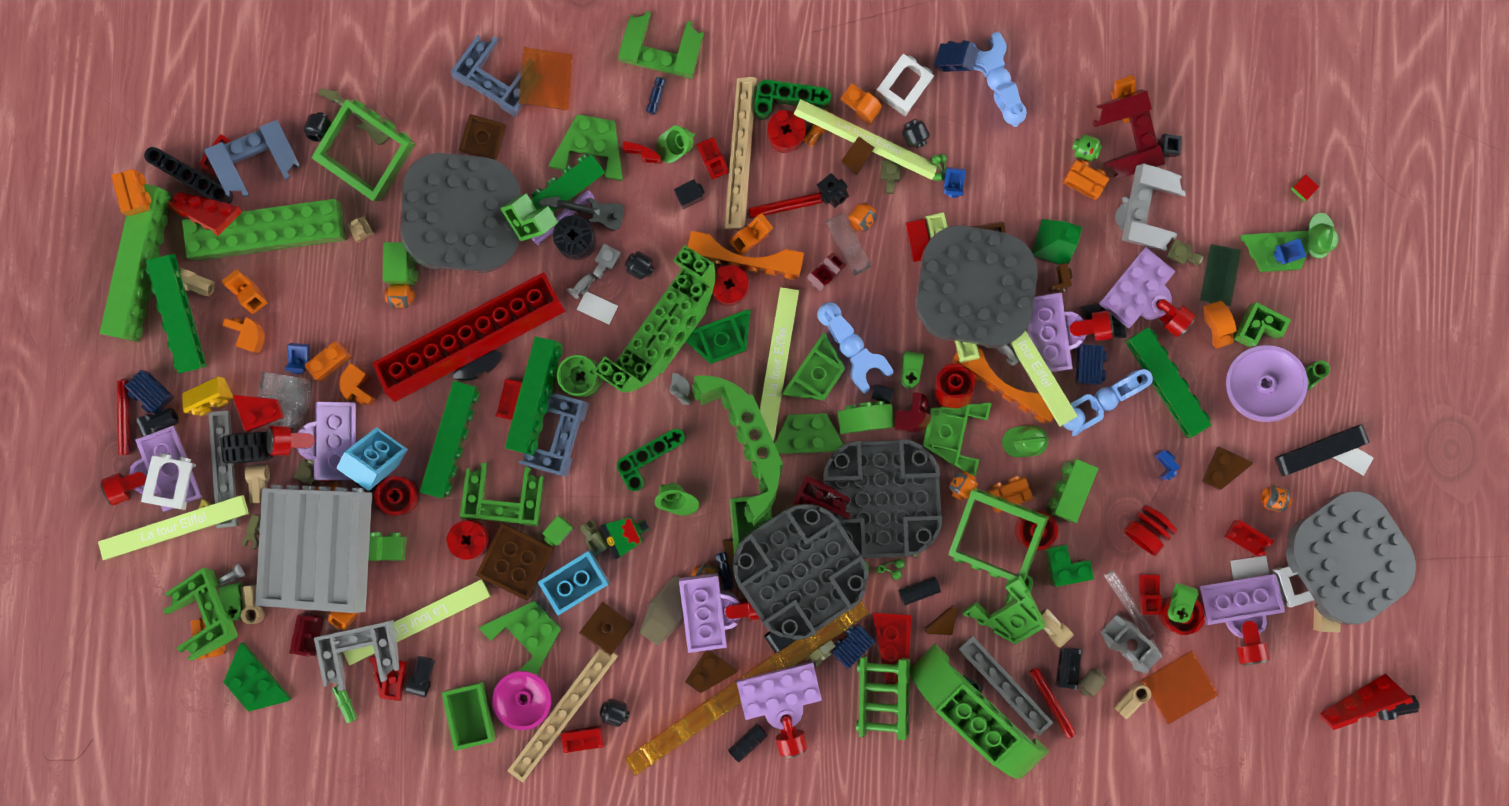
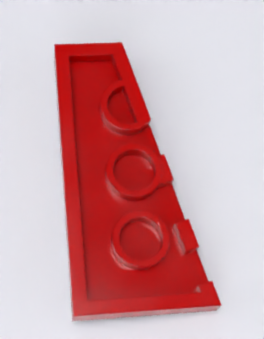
[167,192,242,236]
[872,612,911,693]
[1320,673,1413,730]

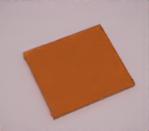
[519,47,572,111]
[1142,651,1218,724]

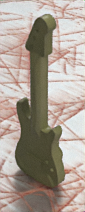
[319,89,396,145]

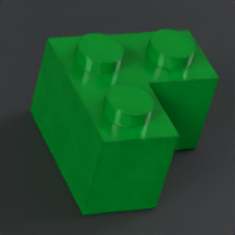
[1044,544,1094,587]

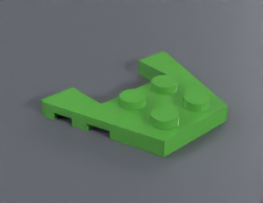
[549,114,623,181]
[922,403,991,477]
[962,575,1045,644]
[479,601,561,675]

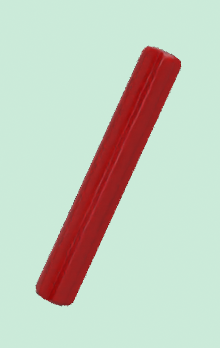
[748,192,823,218]
[117,379,130,455]
[1029,668,1076,739]

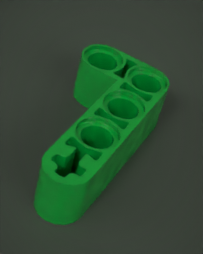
[755,80,831,120]
[616,429,686,491]

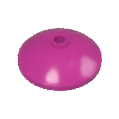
[492,671,551,730]

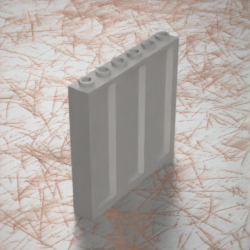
[255,485,372,613]

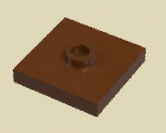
[459,114,507,161]
[579,602,634,656]

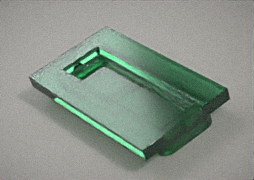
[1200,244,1241,306]

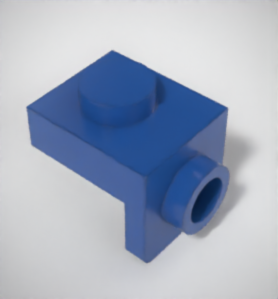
[943,167,966,198]
[1274,238,1307,265]
[285,343,310,374]
[1154,450,1180,480]

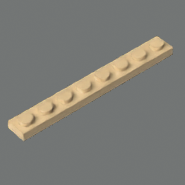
[725,77,757,230]
[508,649,618,783]

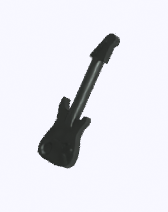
[539,196,624,231]

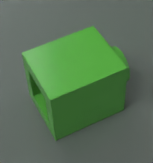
[542,515,574,546]

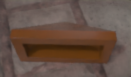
[841,137,875,175]
[923,605,957,635]

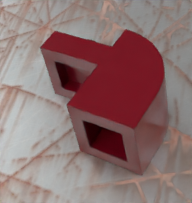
[806,252,847,291]
[894,392,932,433]

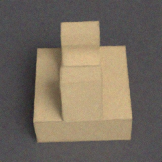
[347,216,375,242]

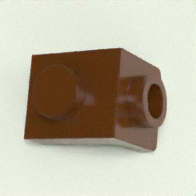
[1049,263,1073,294]

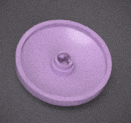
[1226,345,1308,422]

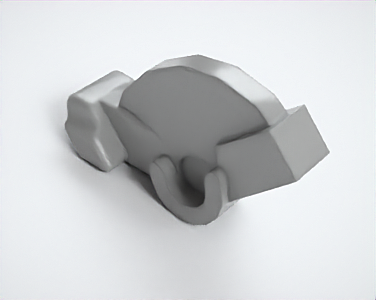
[1115,197,1130,231]
[566,273,596,299]
[997,345,1020,366]
[670,373,691,405]
[217,563,245,586]

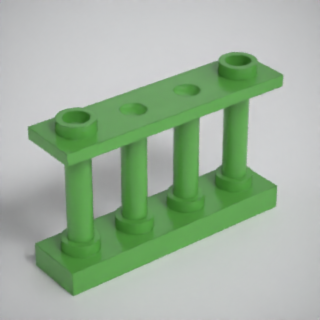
[856,656,910,740]

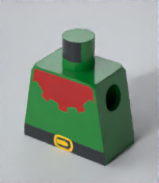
[601,517,650,559]

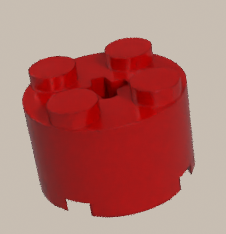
[767,110,806,153]
[712,265,749,306]
[934,363,975,408]
[375,476,419,515]
[1015,511,1058,550]
[446,520,489,560]
[1159,595,1205,635]

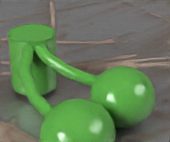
[932,154,947,181]
[875,559,905,580]

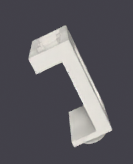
[875,54,934,117]
[141,453,196,510]
[1271,566,1314,607]

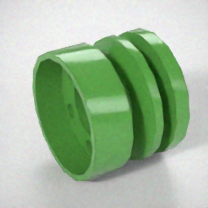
[557,355,603,397]

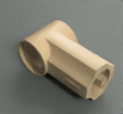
[179,267,215,297]
[245,464,270,503]
[240,585,265,624]
[1040,608,1074,648]
[1113,682,1151,720]

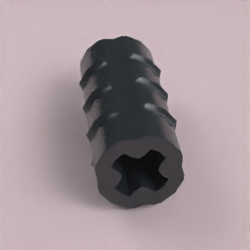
[898,576,941,606]
[728,723,768,762]

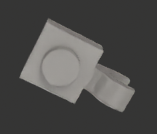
[593,244,621,279]

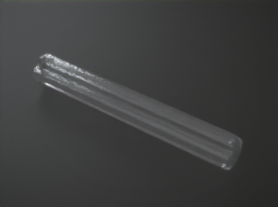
[1105,570,1155,639]

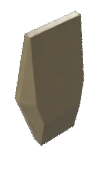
[639,575,684,646]

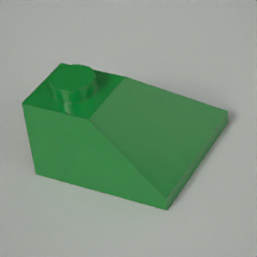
[1032,219,1083,265]

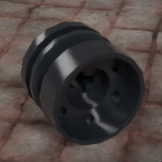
[552,215,597,261]

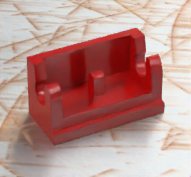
[496,379,522,420]
[1224,520,1274,557]
[560,726,604,753]

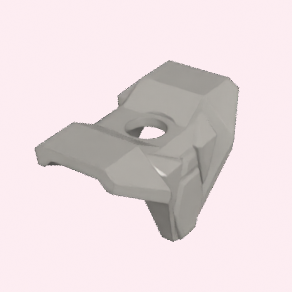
[1101,614,1163,674]

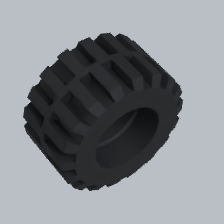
[220,432,273,464]

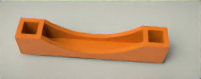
[688,231,804,280]
[950,347,1054,424]

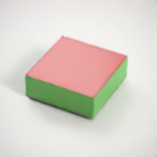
[1291,174,1319,202]

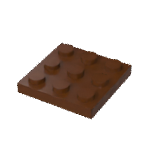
[475,523,554,601]

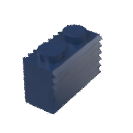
[934,40,979,72]
[1075,344,1107,385]
[125,370,174,414]
[831,624,876,669]

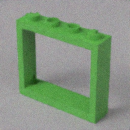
[311,99,416,201]
[948,488,1049,582]

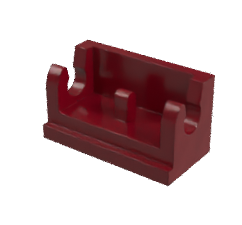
[289,613,324,657]

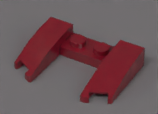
[1093,89,1165,178]
[792,475,851,519]

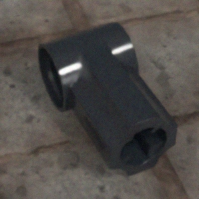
[135,408,179,437]
[406,656,436,698]
[1378,695,1420,720]

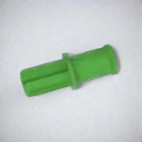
[332,685,357,723]

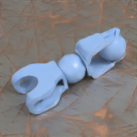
[972,32,1027,127]
[817,302,893,394]
[1063,369,1153,436]

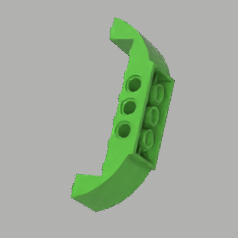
[594,245,715,392]
[692,376,783,527]
[910,643,1050,779]

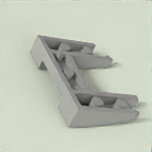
[1121,164,1186,251]
[314,620,399,691]

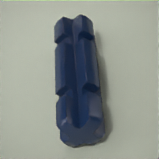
[646,77,666,115]
[716,552,734,591]

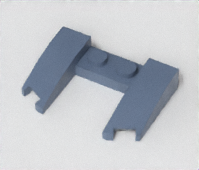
[451,35,542,118]
[204,120,300,197]
[519,393,589,477]

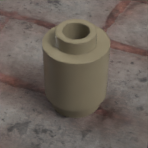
[1078,668,1107,697]

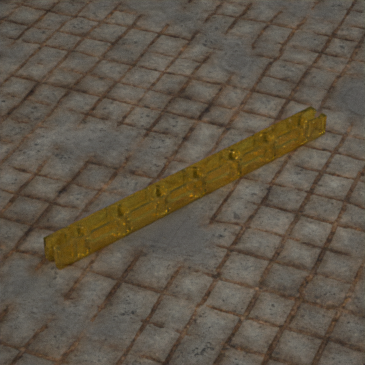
[624,601,869,776]

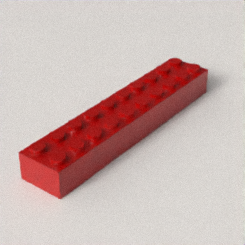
[372,272,566,403]

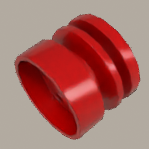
[1123,505,1177,556]

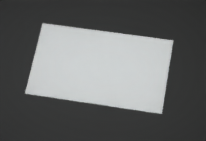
[577,292,618,325]
[1333,448,1374,476]
[1230,556,1269,581]

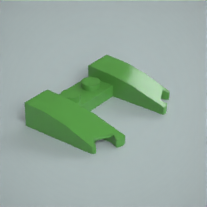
[618,11,704,79]
[460,463,544,526]
[164,568,238,661]

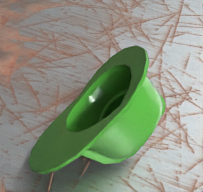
[657,125,695,163]
[1307,213,1339,258]
[1002,425,1048,458]
[654,483,699,516]

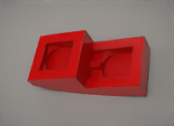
[696,137,729,180]
[623,141,662,164]
[905,218,929,262]
[1139,574,1162,615]

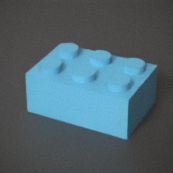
[336,427,408,491]
[538,551,610,615]

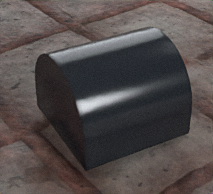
[1160,134,1182,157]
[871,384,894,404]

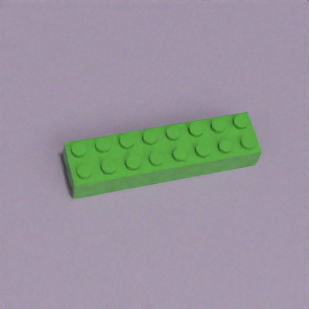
[99,184,172,342]
[182,199,346,261]

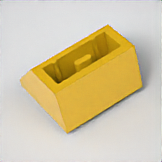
[182,376,233,416]

